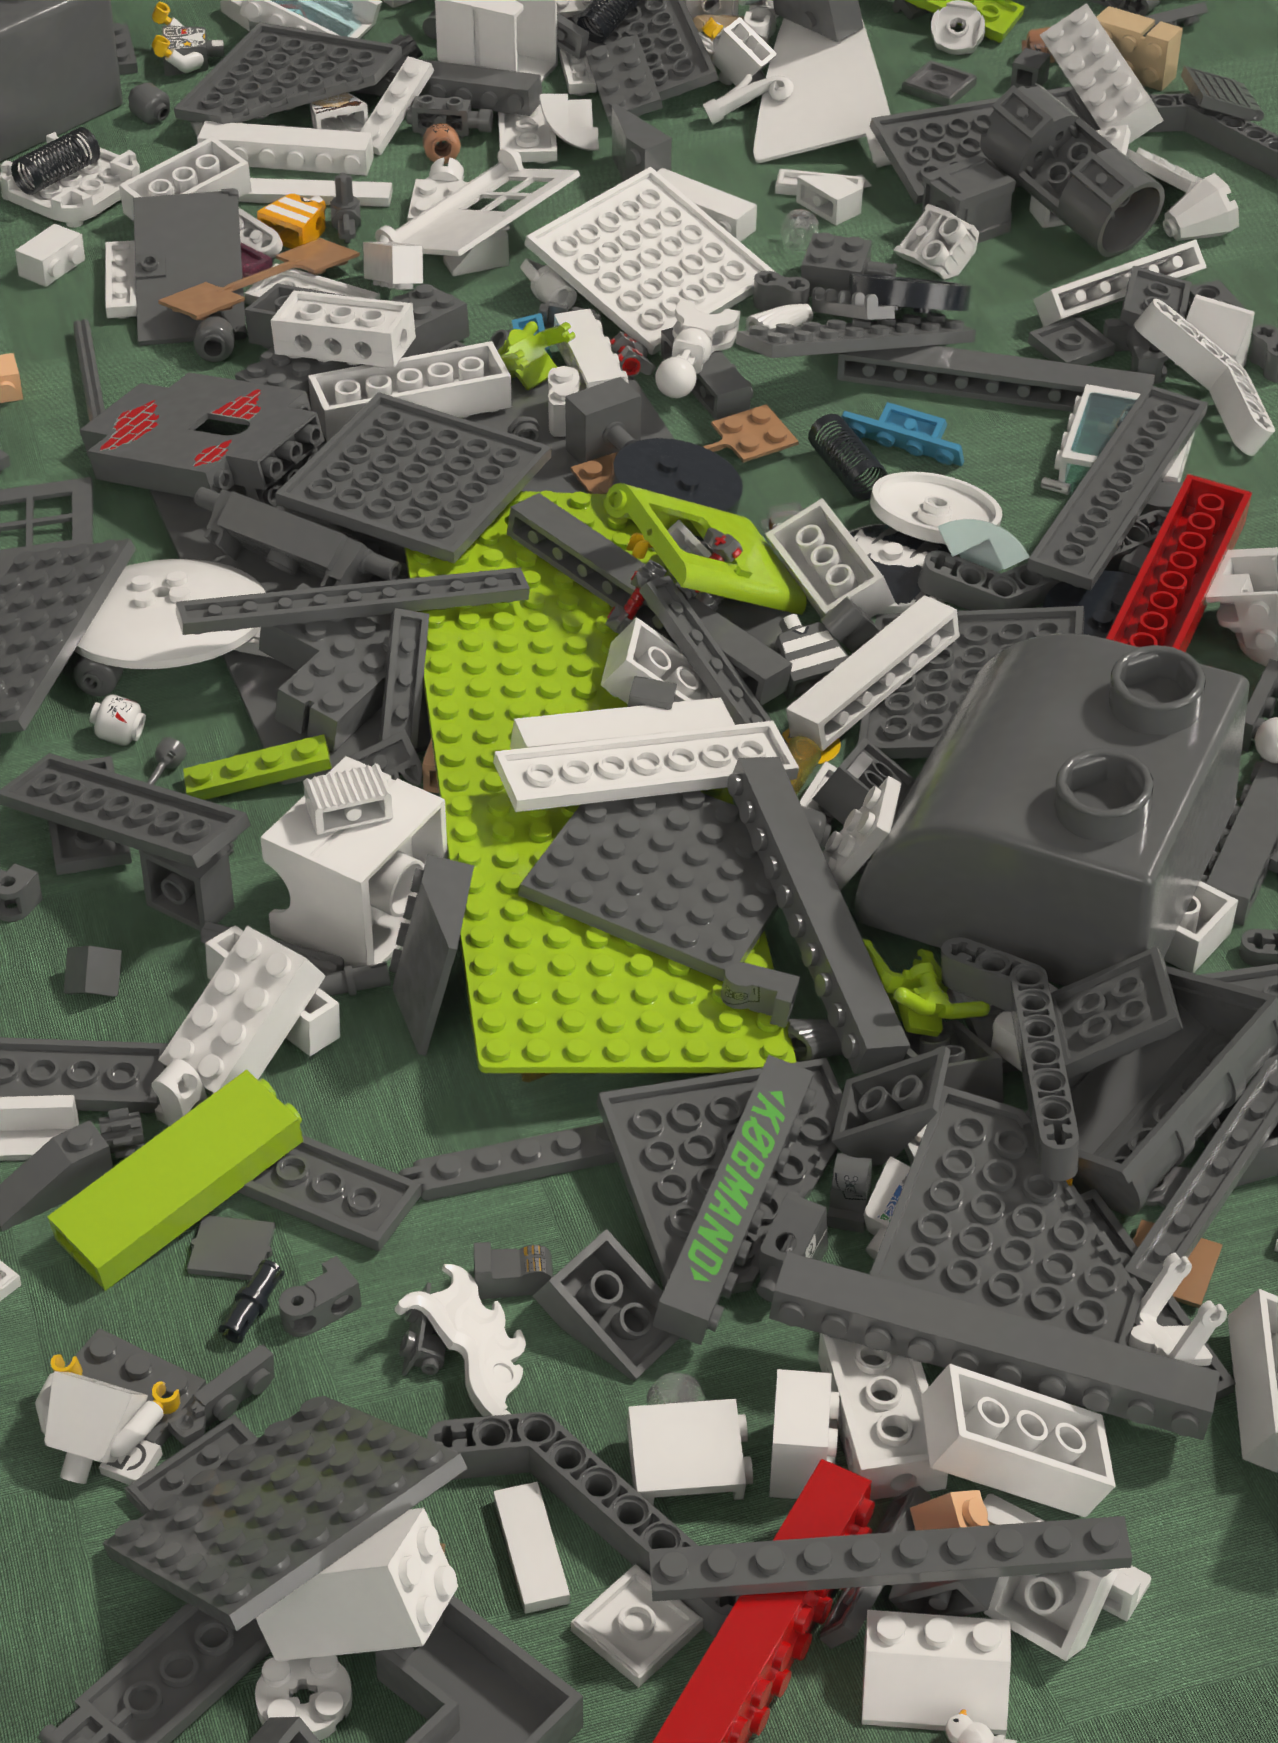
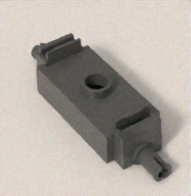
[194,487,402,587]

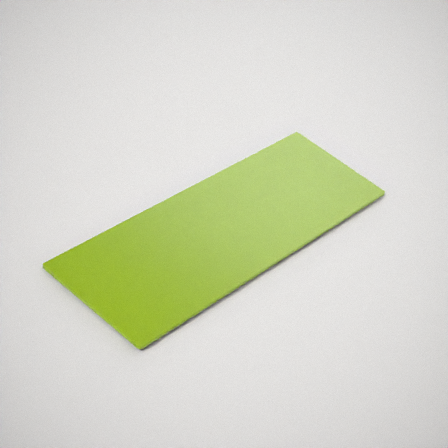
[405,490,797,1073]

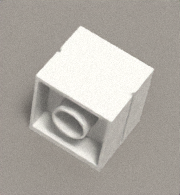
[435,0,558,82]
[261,756,448,968]

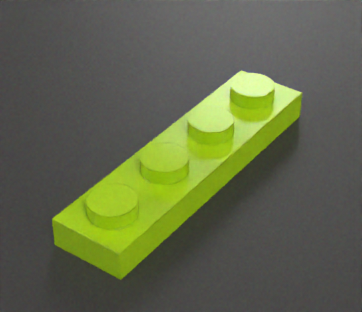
[183,734,332,800]

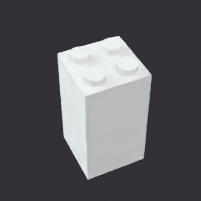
[256,1508,458,1661]

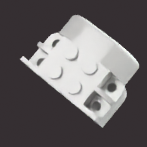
[1206,547,1278,666]

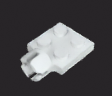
[408,157,471,222]

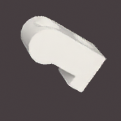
[152,1058,207,1126]

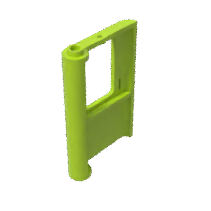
[605,483,807,615]

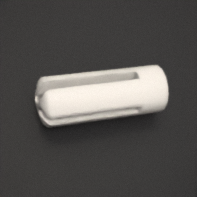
[1041,477,1071,495]

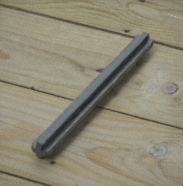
[73,319,105,422]

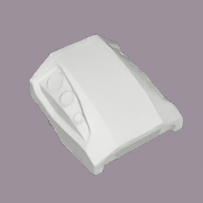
[894,204,979,280]

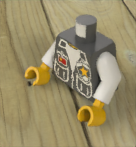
[152,2,224,76]

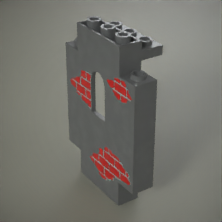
[80,372,325,507]

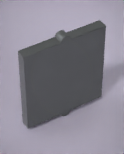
[187,1215,275,1280]

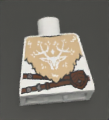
[310,93,368,132]

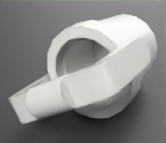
[520,258,577,309]

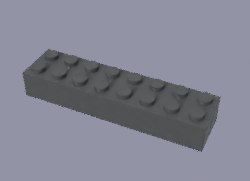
[235,284,470,411]

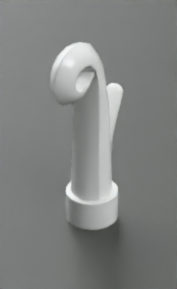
[703,74,794,124]

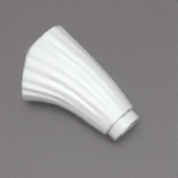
[746,304,813,330]

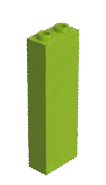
[47,1069,303,1291]

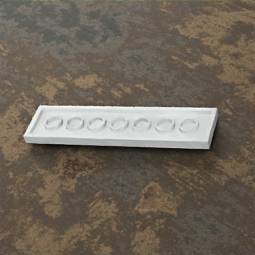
[493,721,799,812]

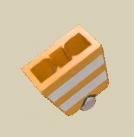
[257,194,326,249]

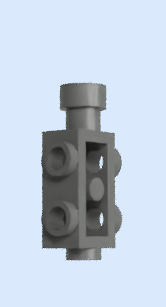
[407,95,493,140]

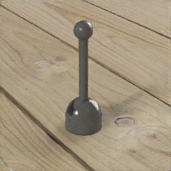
[147,737,187,785]

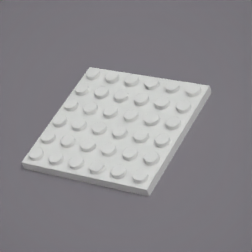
[524,167,775,355]

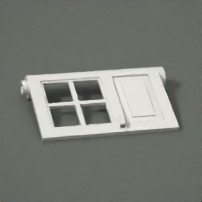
[375,147,580,256]

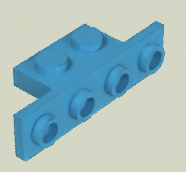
[841,402,964,466]

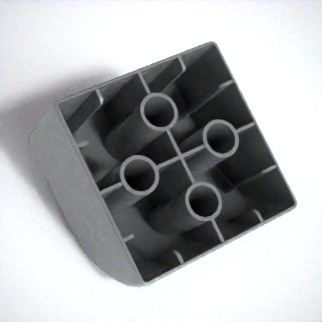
[0,0,123,162]
[854,633,1249,986]

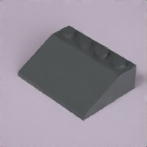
[388,854,474,1056]

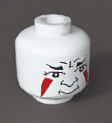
[89,694,146,746]

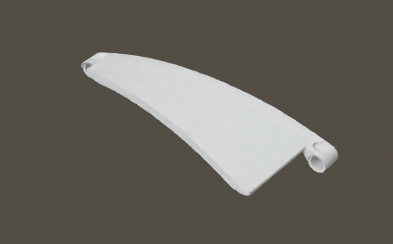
[753,18,891,168]

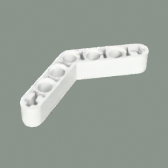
[1134,299,1275,456]

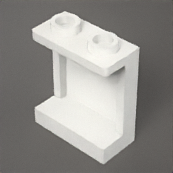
[627,1399,753,1506]

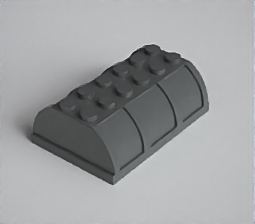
[1025,966,1278,1216]

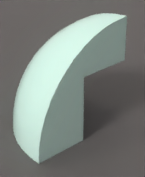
[937,519,1029,572]

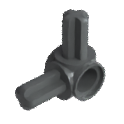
[330,173,361,243]

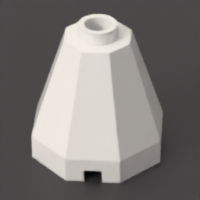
[1163,173,1239,241]

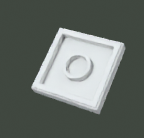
[571,1564,704,1688]

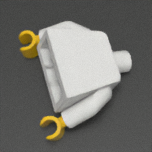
[35,1354,180,1484]

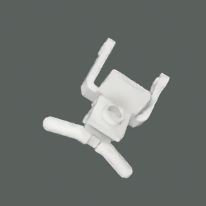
[1128,1253,1227,1366]

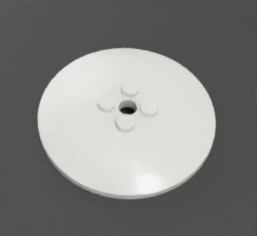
[74,559,266,669]

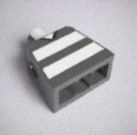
[773,614,849,700]

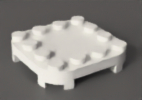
[0,132,140,228]

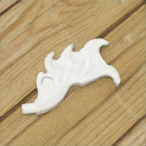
[395,1264,526,1417]

